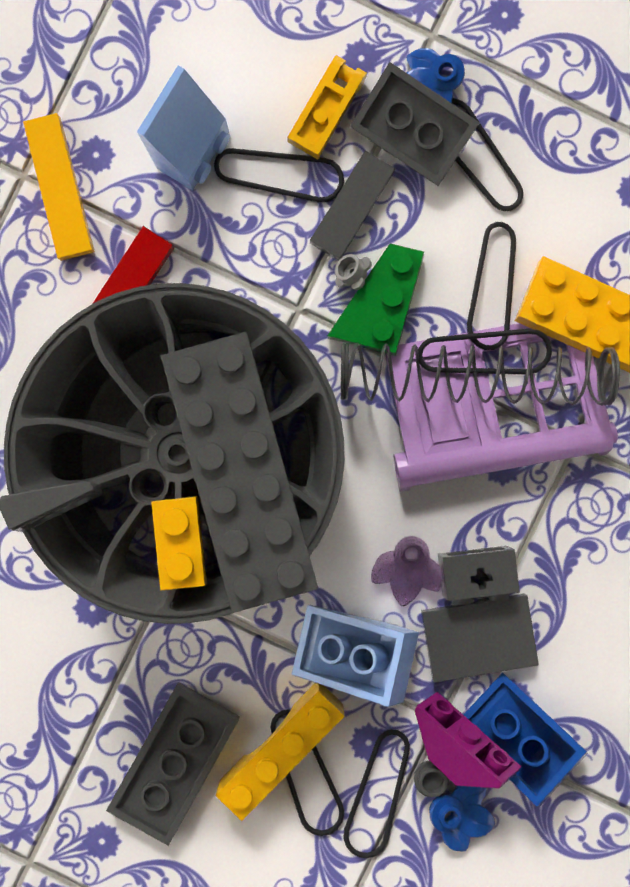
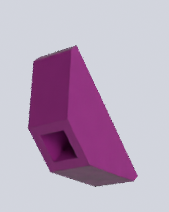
[414,692,521,789]

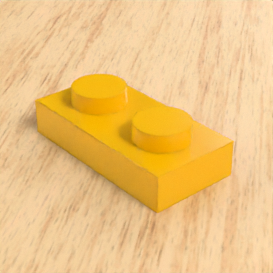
[151,496,207,591]

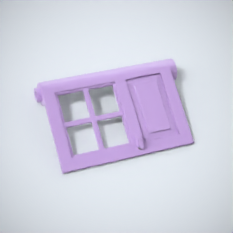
[385,323,618,492]

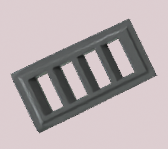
[0,481,103,532]

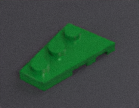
[327,243,424,356]

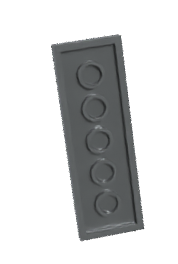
[160,332,318,613]

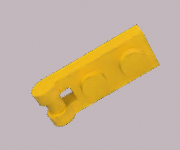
[287,55,367,160]

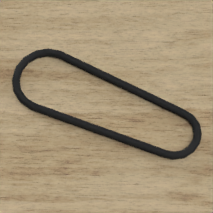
[452,98,523,211]
[214,148,344,202]
[467,222,516,350]
[418,328,552,375]
[270,709,344,836]
[343,729,410,858]

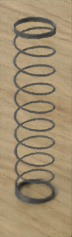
[341,343,620,406]

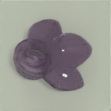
[371,536,442,606]

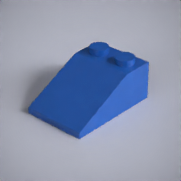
[464,672,588,807]

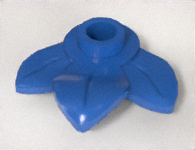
[406,48,465,103]
[429,786,495,852]

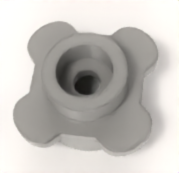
[335,254,372,290]

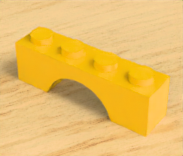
[215,683,345,821]

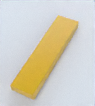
[23,113,95,261]

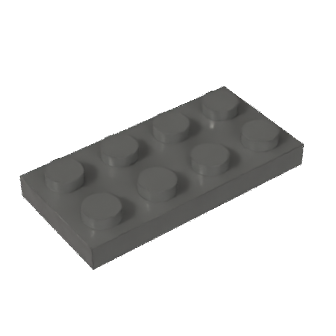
[106,682,240,846]

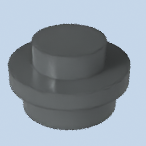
[414,760,450,797]

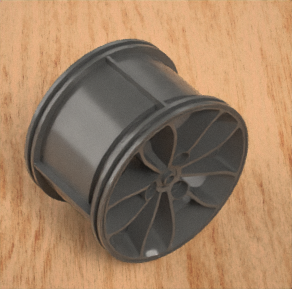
[4,283,345,624]

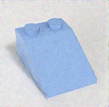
[137,65,230,191]
[292,605,419,707]

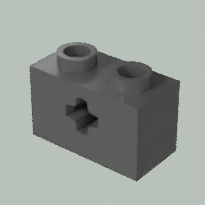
[438,546,520,605]

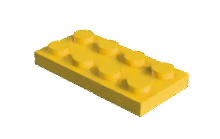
[514,256,630,373]

